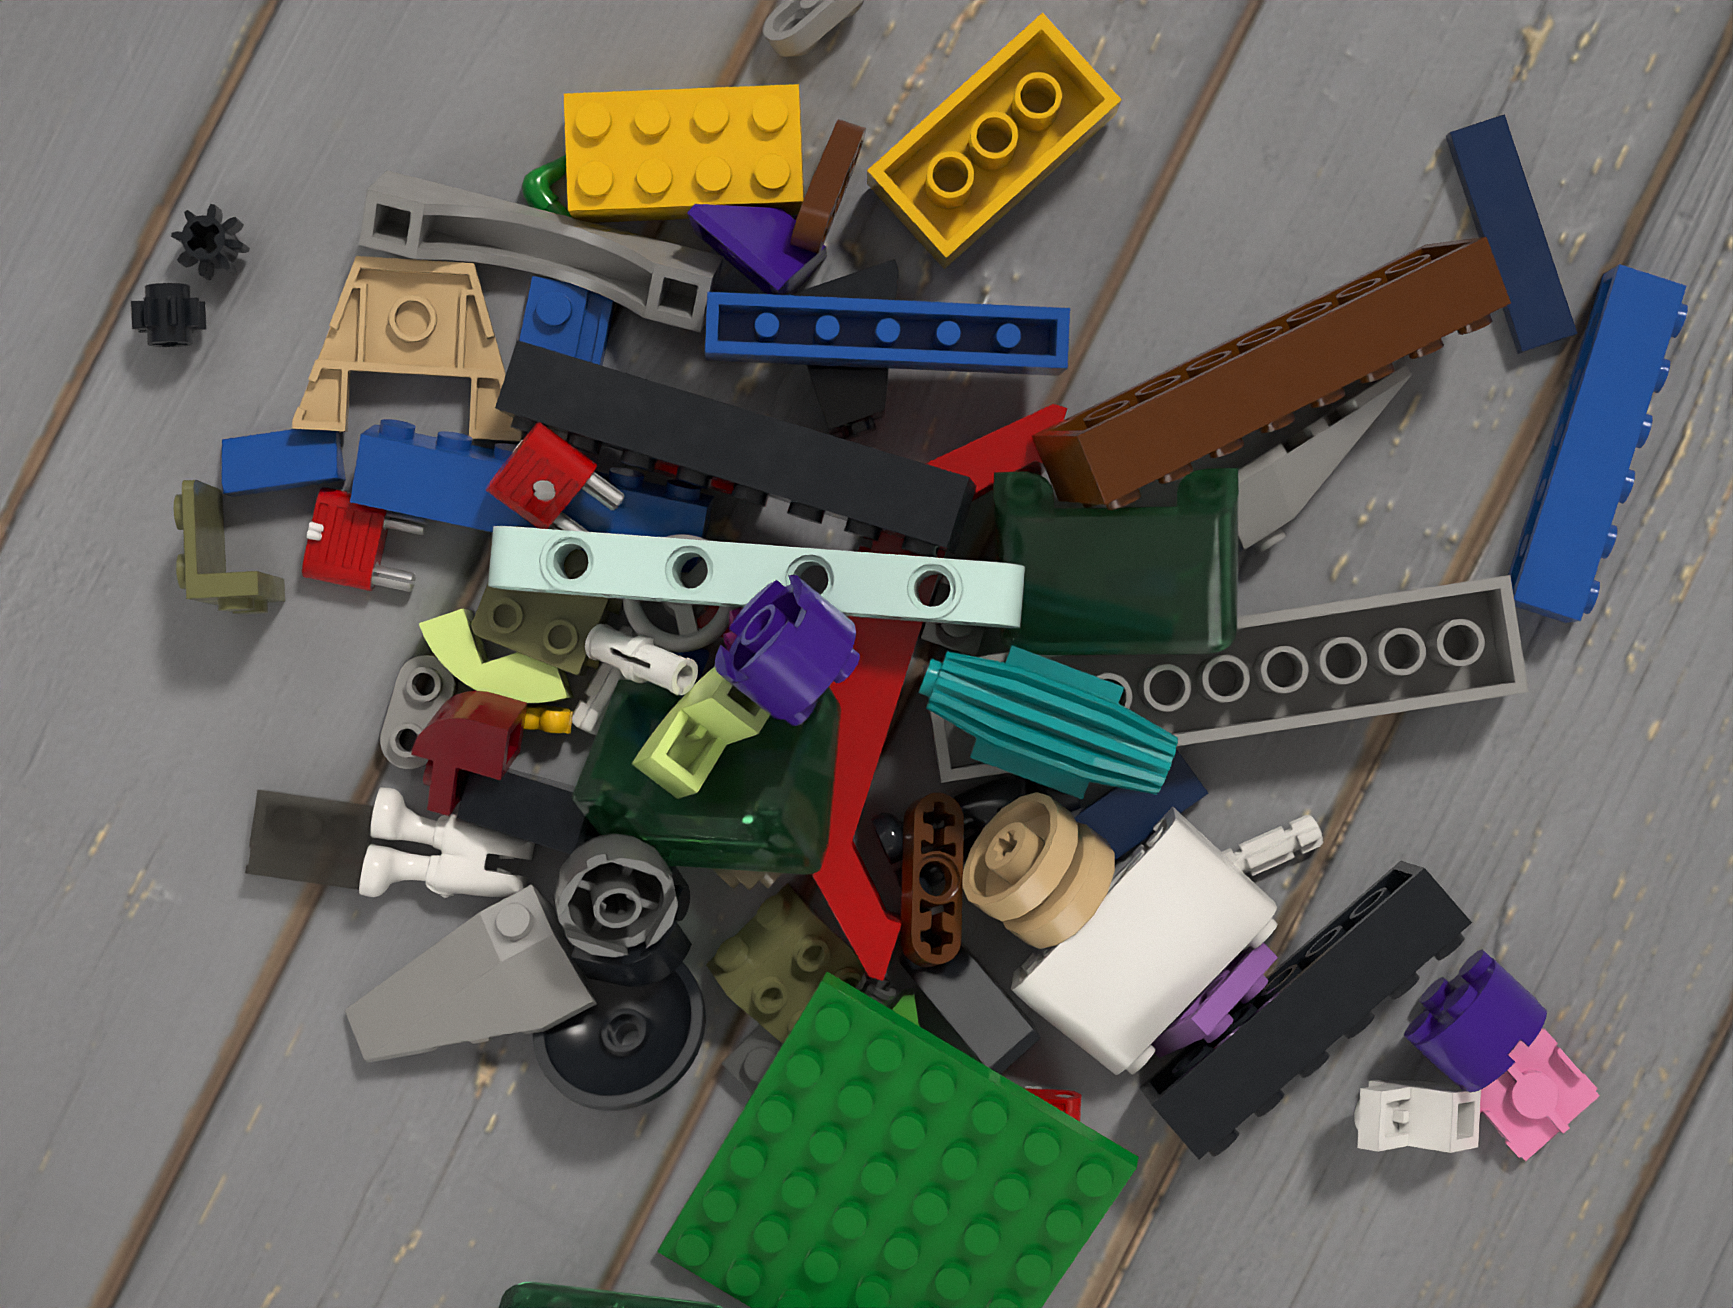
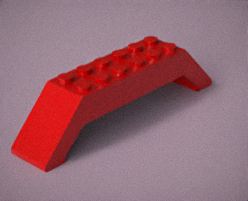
[776,404,1068,981]

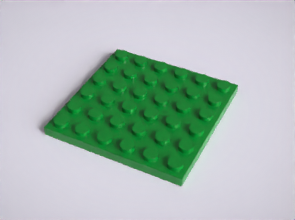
[657,972,1139,1308]

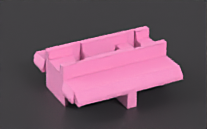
[1480,1028,1600,1161]

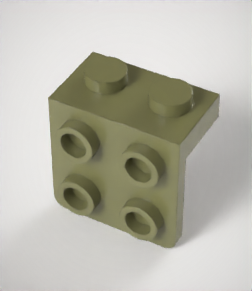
[173,480,285,614]
[472,526,624,676]
[706,883,866,1044]

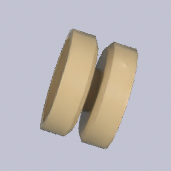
[962,792,1115,949]

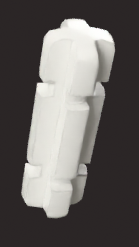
[572,625,638,735]
[1222,815,1323,876]

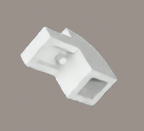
[1354,1080,1481,1153]

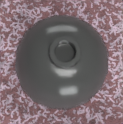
[554,833,678,957]

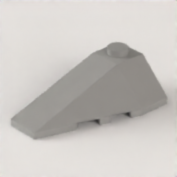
[1200,365,1412,555]
[345,884,597,1063]

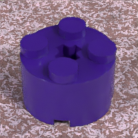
[715,575,860,726]
[1404,949,1547,1093]

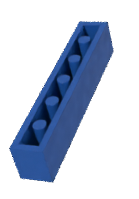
[1508,264,1688,623]
[705,292,1070,376]
[350,419,714,573]

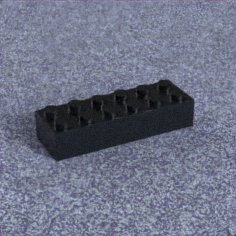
[1139,861,1472,1160]

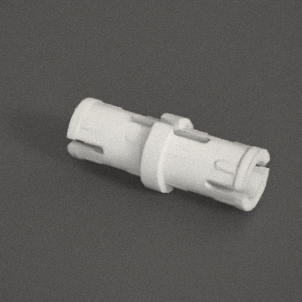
[585,624,698,695]

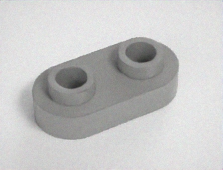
[763,0,864,57]
[380,655,458,769]

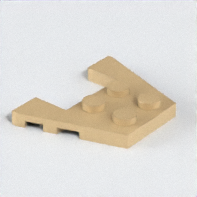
[292,256,523,442]

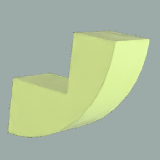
[419,608,574,703]
[632,666,770,799]

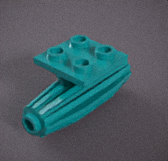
[919,645,1178,800]

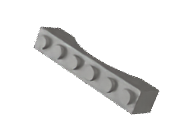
[359,170,724,332]

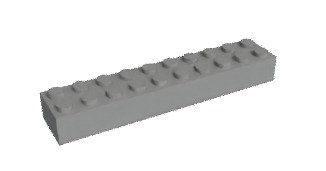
[922,575,1529,783]

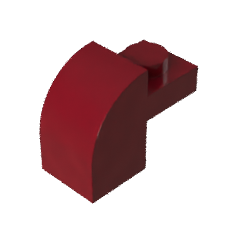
[411,691,527,816]

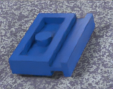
[519,276,615,366]

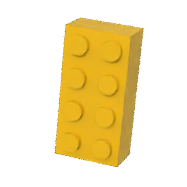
[867,12,1122,269]
[564,84,805,223]

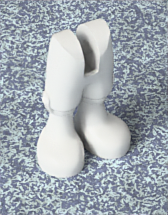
[359,787,535,898]

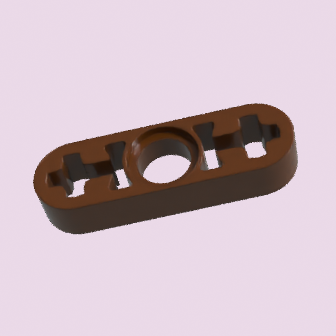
[790,119,866,254]
[901,793,964,967]

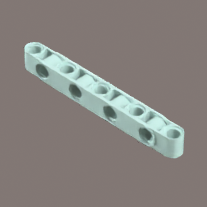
[488,526,1025,628]

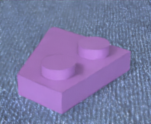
[1151,942,1278,1058]

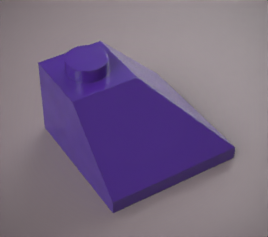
[687,204,827,295]

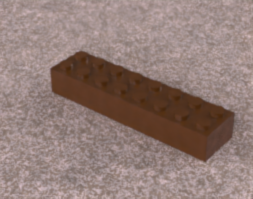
[1032,237,1511,510]

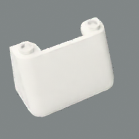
[1011,807,1278,1075]

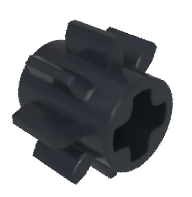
[171,204,250,280]
[131,283,206,347]

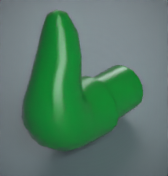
[522,155,571,217]

